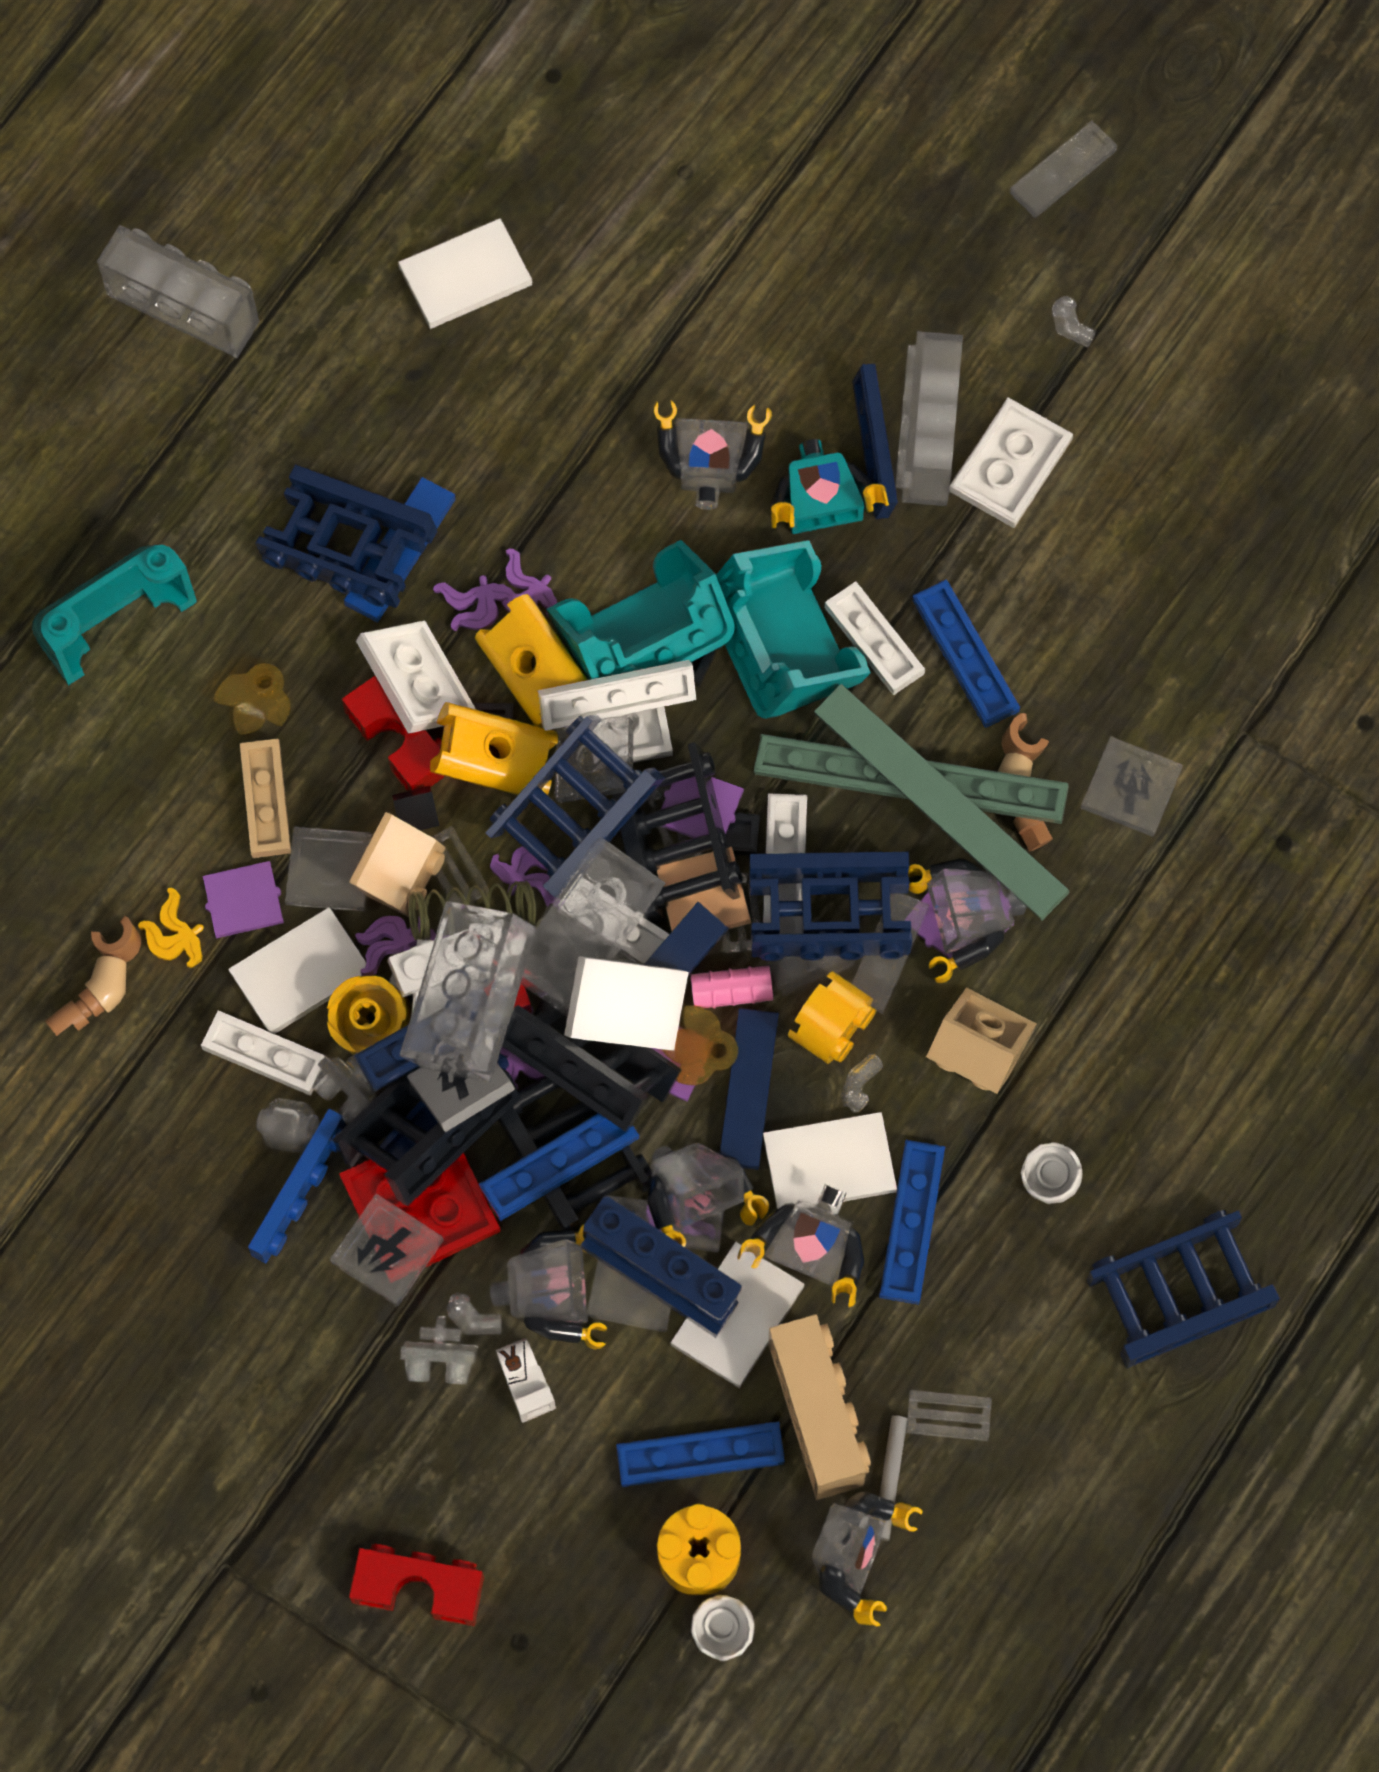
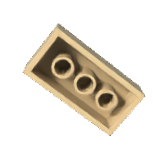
[768,1314,871,1500]

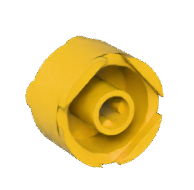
[788,971,877,1064]
[327,976,412,1055]
[657,1504,741,1595]

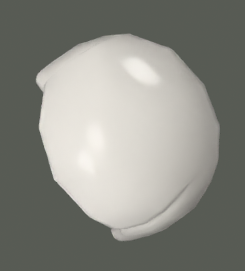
[1021,1142,1083,1204]
[691,1595,755,1661]

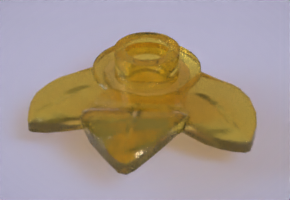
[214,663,291,735]
[662,1006,738,1086]

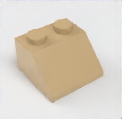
[349,812,445,917]
[926,987,1037,1094]

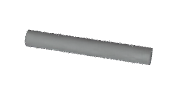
[874,1416,907,1541]

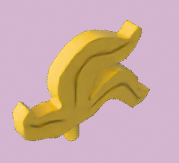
[138,888,204,968]

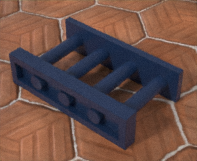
[486,714,665,897]
[1087,1210,1280,1369]

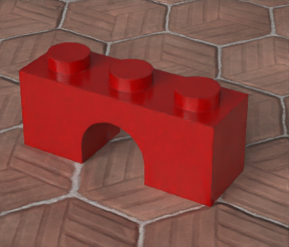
[342,676,446,791]
[349,1544,484,1627]

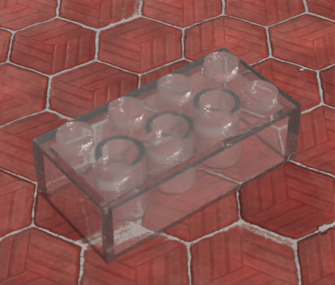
[97,225,259,358]
[895,331,963,506]
[503,837,666,1017]
[399,901,537,1082]

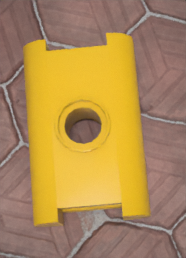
[475,594,589,728]
[430,702,558,795]

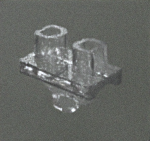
[312,1055,378,1124]
[400,1316,478,1384]

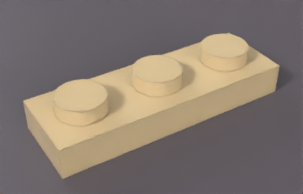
[240,739,291,858]

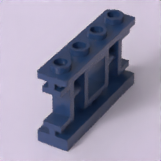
[255,465,438,608]
[749,852,912,961]
[581,1196,742,1338]

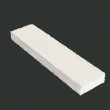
[538,660,696,731]
[763,793,807,934]

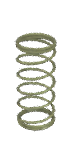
[408,880,536,941]

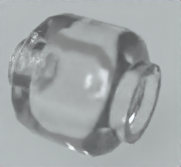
[257,1098,320,1153]

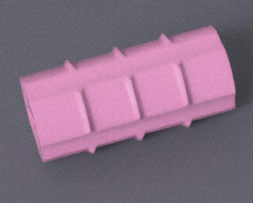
[690,966,773,1009]

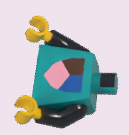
[771,439,889,534]

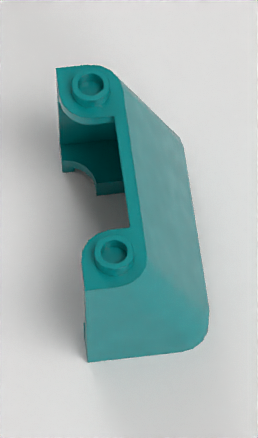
[546,540,735,680]
[716,540,871,719]
[32,545,197,685]

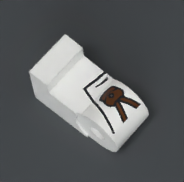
[496,1338,556,1423]

